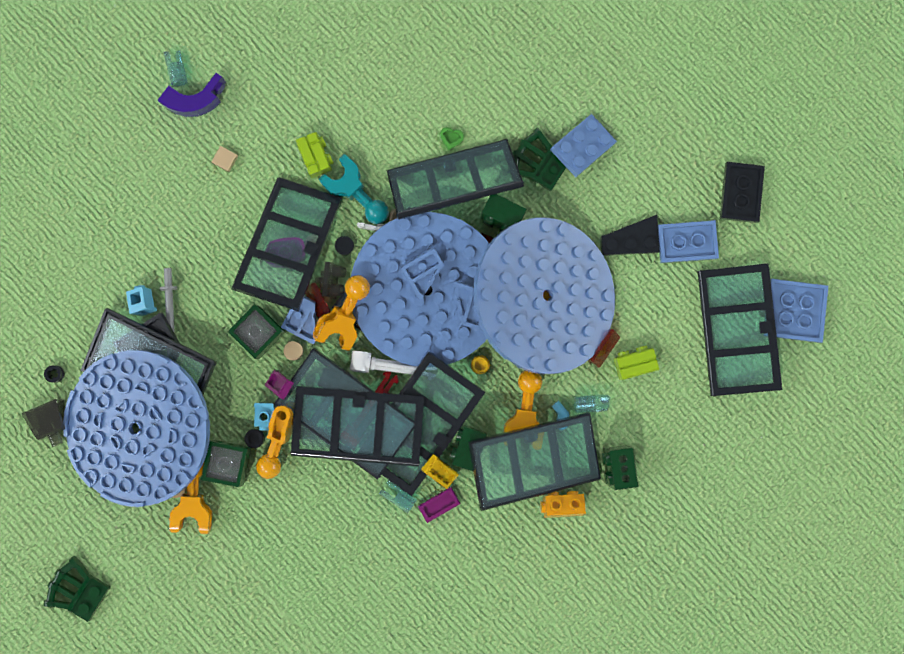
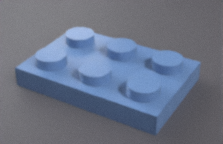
[550,114,617,177]
[658,220,719,263]

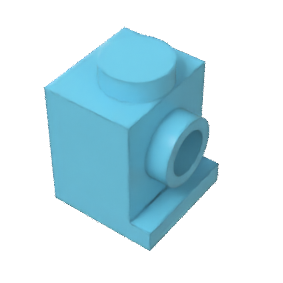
[126,285,157,316]
[254,403,277,430]

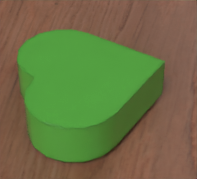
[440,127,464,152]

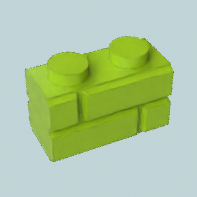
[295,132,334,179]
[613,345,659,380]

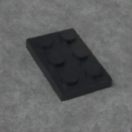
[720,162,765,223]

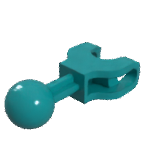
[319,154,389,224]

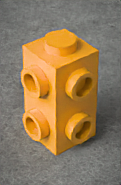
[540,491,586,518]

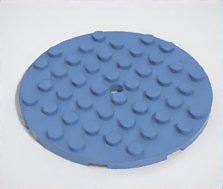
[351,212,489,367]
[474,218,615,374]
[63,350,210,507]

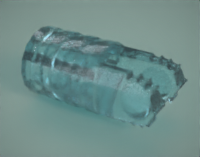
[163,51,188,87]
[574,395,610,414]
[379,480,417,514]

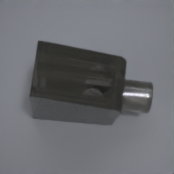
[21,399,65,447]

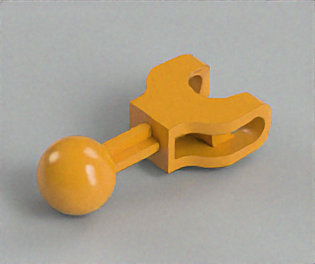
[313,275,370,351]
[503,371,544,450]
[256,401,295,479]
[169,460,213,534]

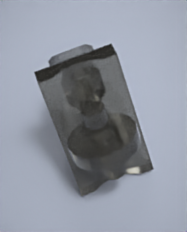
[315,262,346,299]

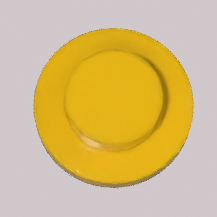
[471,355,490,375]

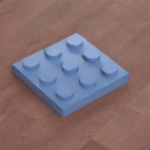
[763,279,829,343]

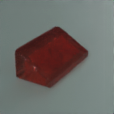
[306,282,331,319]
[588,329,620,368]

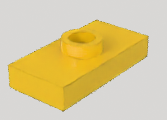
[421,454,459,489]

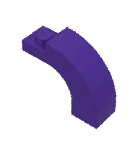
[157,73,226,117]

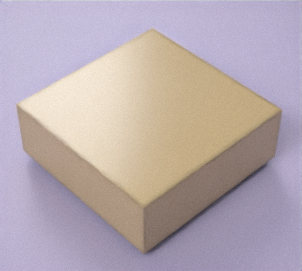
[212,146,238,172]

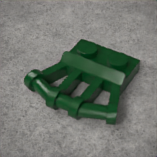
[508,127,566,192]
[43,556,111,622]

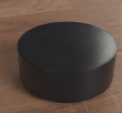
[335,236,354,256]
[245,429,265,448]

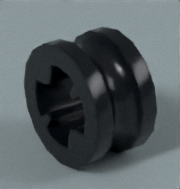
[44,365,65,383]

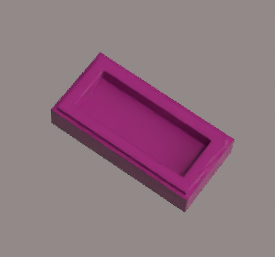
[265,369,294,400]
[418,487,461,523]

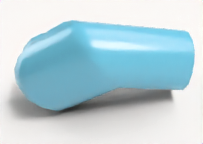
[552,400,570,430]

